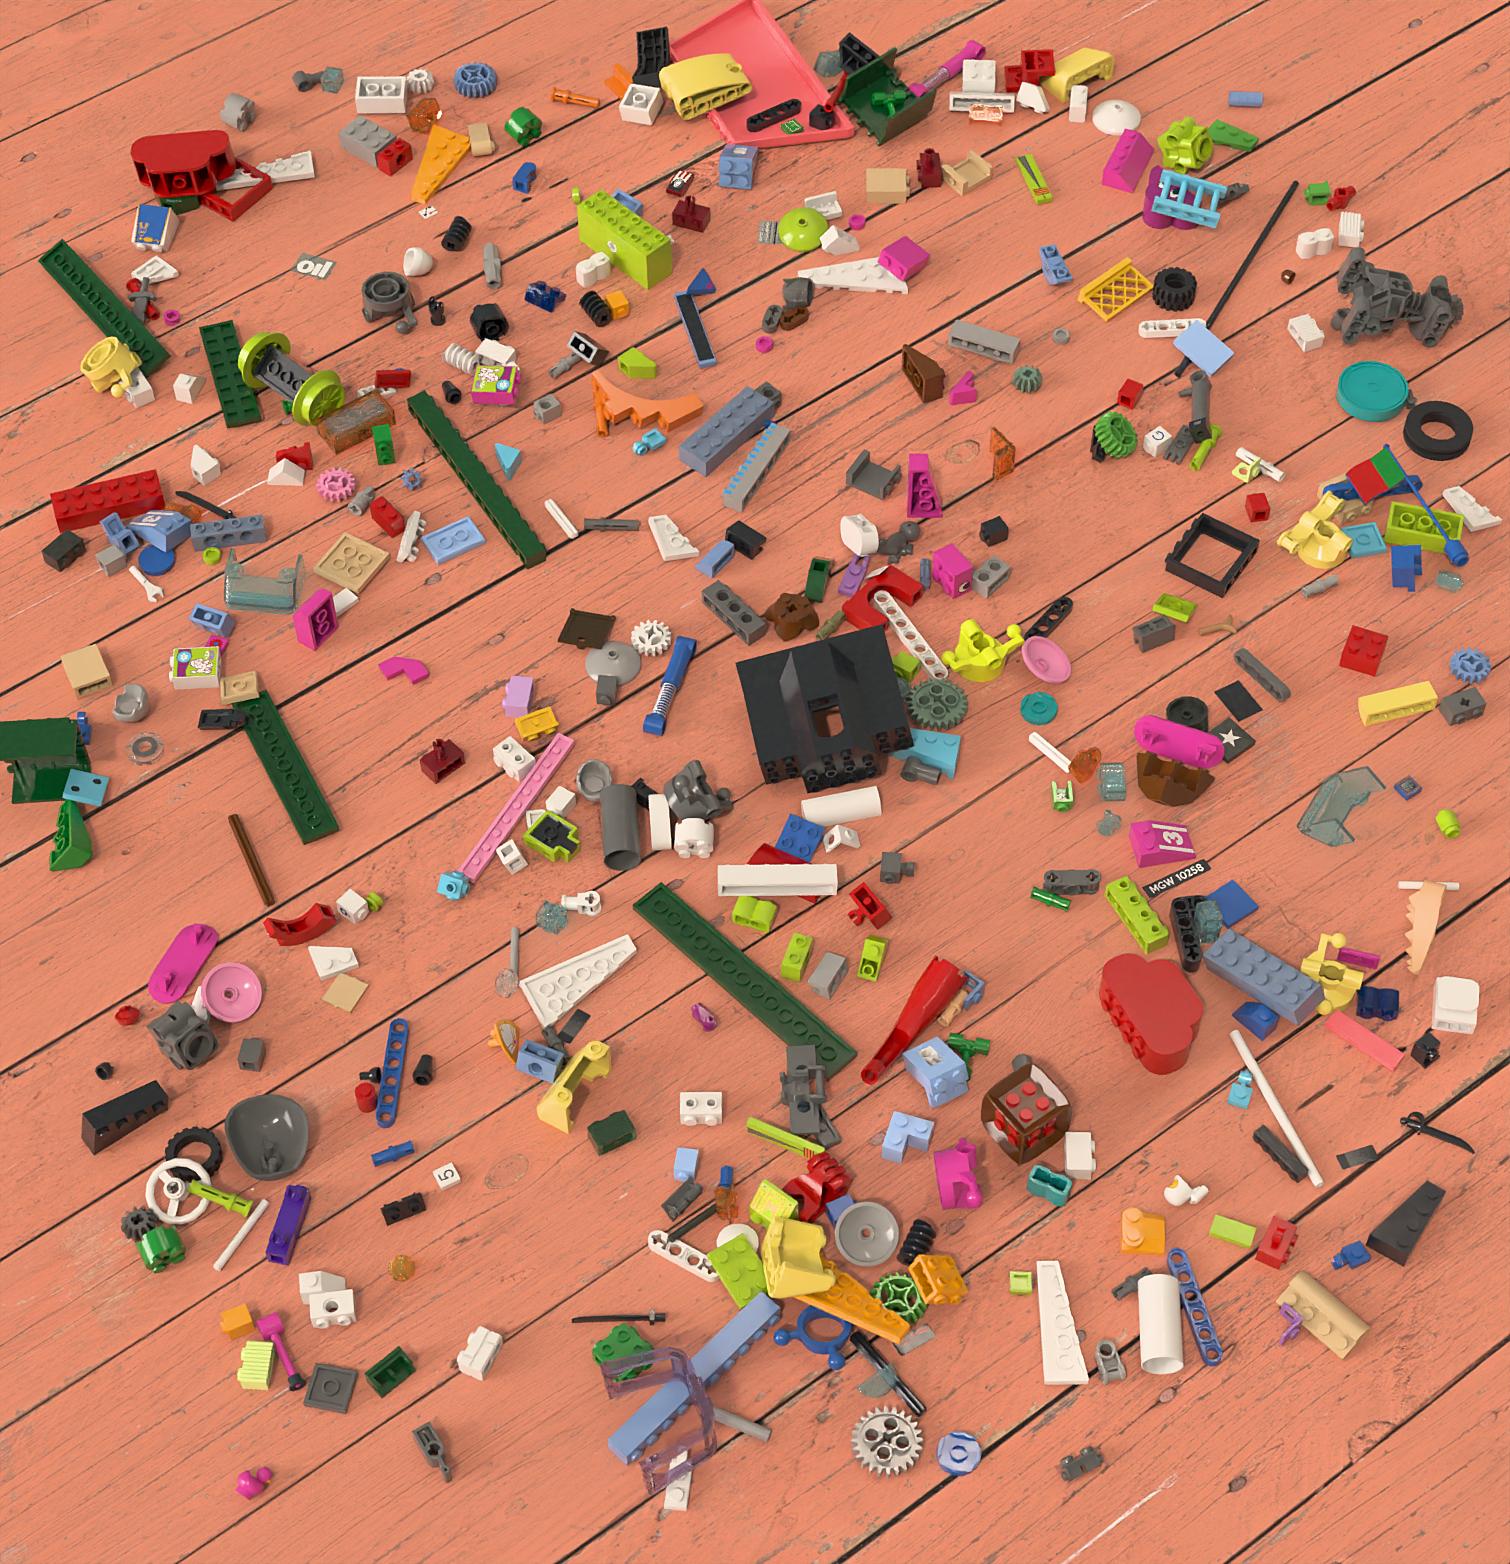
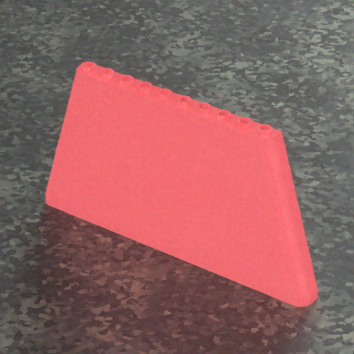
[669,0,854,149]

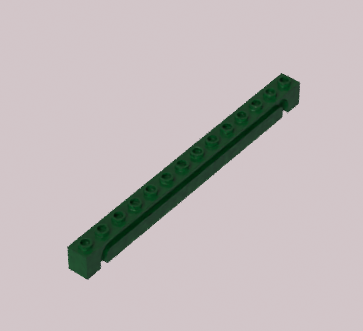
[407,391,547,570]

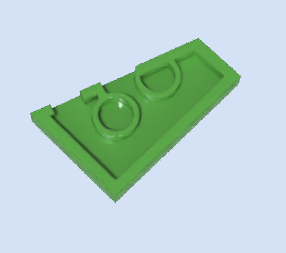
[1208,119,1259,152]

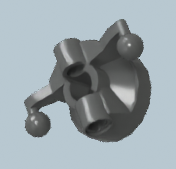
[362,272,418,334]
[664,760,734,821]

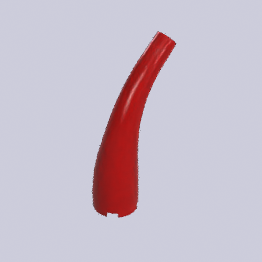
[861,956,968,1085]

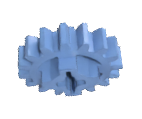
[1449,647,1492,684]

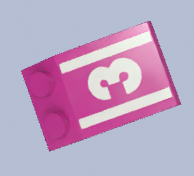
[1129,820,1196,868]

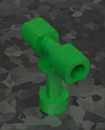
[872,90,906,117]
[947,1033,990,1081]

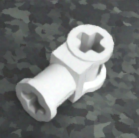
[561,891,602,916]

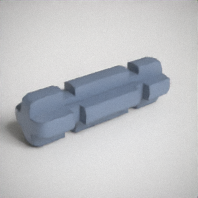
[920,558,930,590]

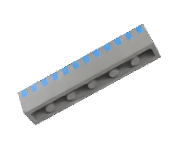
[721,423,790,513]

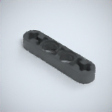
[1234,648,1291,702]

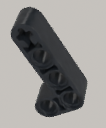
[1169,895,1209,973]

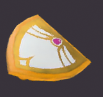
[488,1018,520,1064]

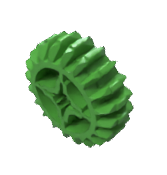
[1094,412,1138,458]
[870,1271,927,1324]

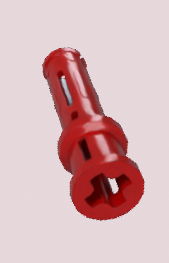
[126,278,160,320]

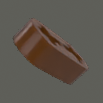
[780,306,809,331]

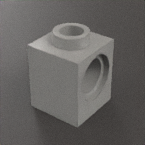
[533,394,562,424]

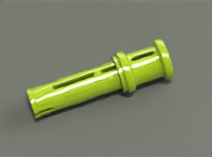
[1189,424,1223,471]
[188,1179,253,1218]

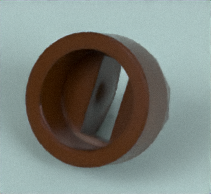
[1281,269,1296,284]

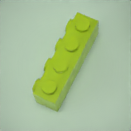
[1105,876,1169,954]

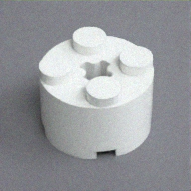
[674,818,714,858]

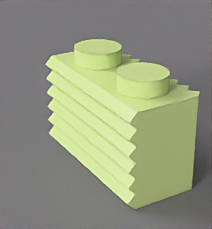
[237,1340,276,1391]

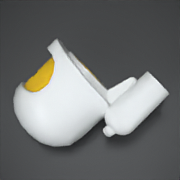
[1164,1175,1209,1206]

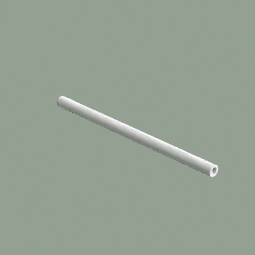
[1230,1030,1325,1188]

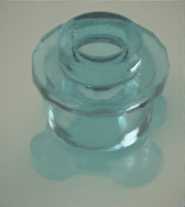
[1096,810,1121,836]

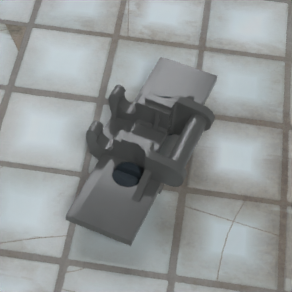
[779,1045,827,1135]

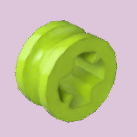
[364,892,384,912]

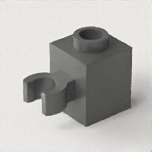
[880,852,915,884]

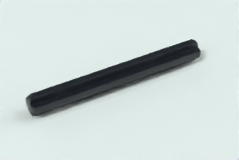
[850,1331,927,1417]

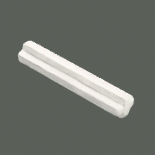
[545,499,578,539]
[1029,732,1074,773]

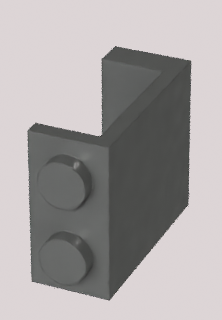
[846,449,902,500]

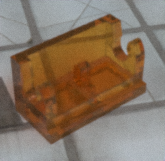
[969,104,1003,126]

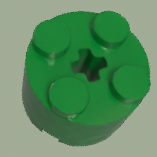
[505,107,542,147]
[136,1225,186,1274]

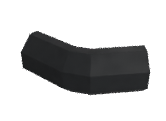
[632,26,670,88]

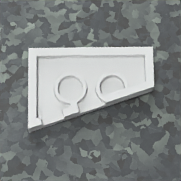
[1442,486,1502,532]
[648,515,699,561]

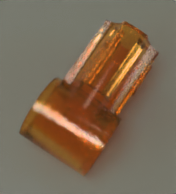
[164,501,202,524]

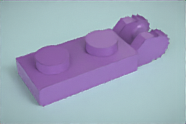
[838,553,870,597]

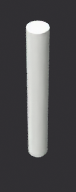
[1398,881,1459,890]

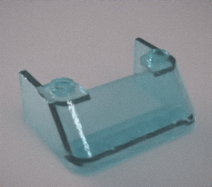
[224,548,306,615]
[1297,766,1386,847]

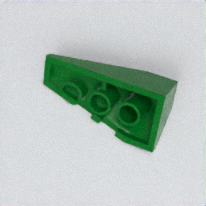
[49,799,93,872]

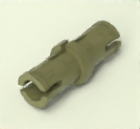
[815,610,847,640]

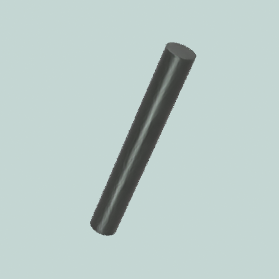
[668,1203,721,1243]

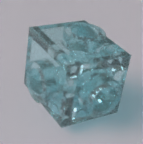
[536,900,568,935]

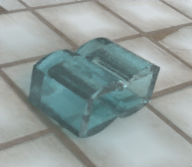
[1096,762,1126,801]

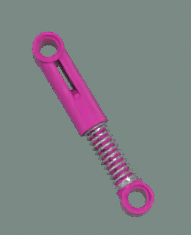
[907,40,986,98]

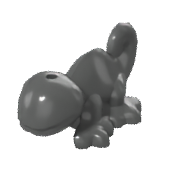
[877,521,921,564]

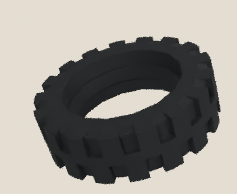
[165,1126,223,1183]

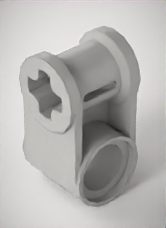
[1094,1340,1126,1386]

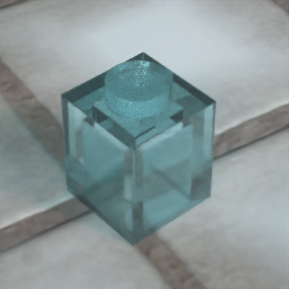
[321,66,344,94]

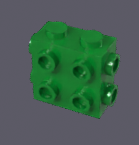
[592,1323,654,1389]

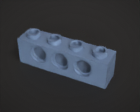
[190,514,267,552]

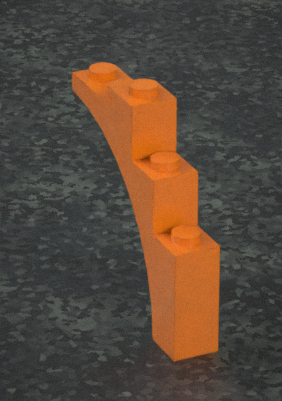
[590,370,704,433]

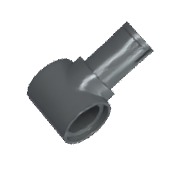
[292,71,326,92]

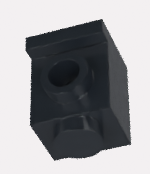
[1410,1032,1441,1069]

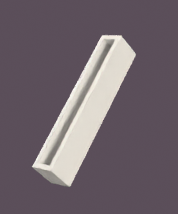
[717,864,838,896]

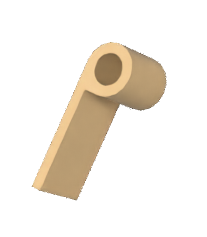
[467,123,495,157]

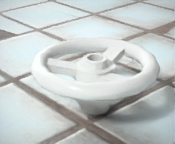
[145,1158,212,1225]

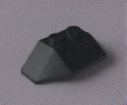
[839,32,898,75]

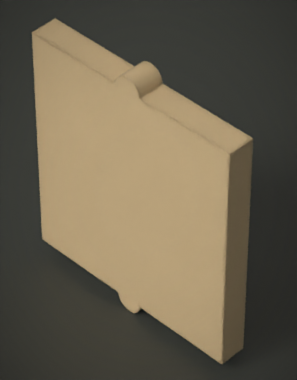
[322,972,369,1014]

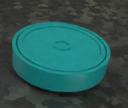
[1336,361,1409,422]

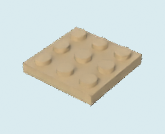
[313,532,390,594]

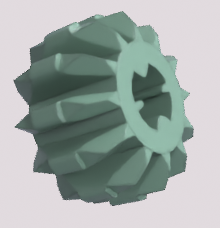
[1013,365,1042,394]

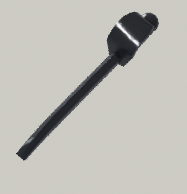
[1400,1112,1475,1154]

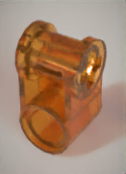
[1067,747,1101,783]

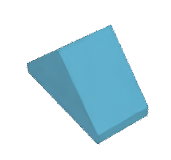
[495,443,522,480]

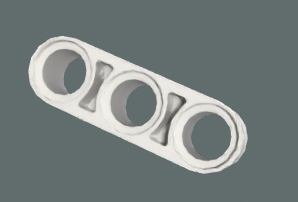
[649,794,672,851]

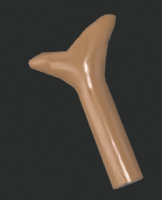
[1198,615,1237,636]

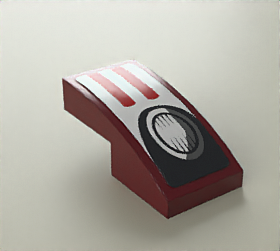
[666,170,694,197]

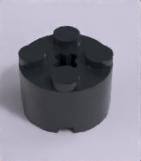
[470,303,509,342]

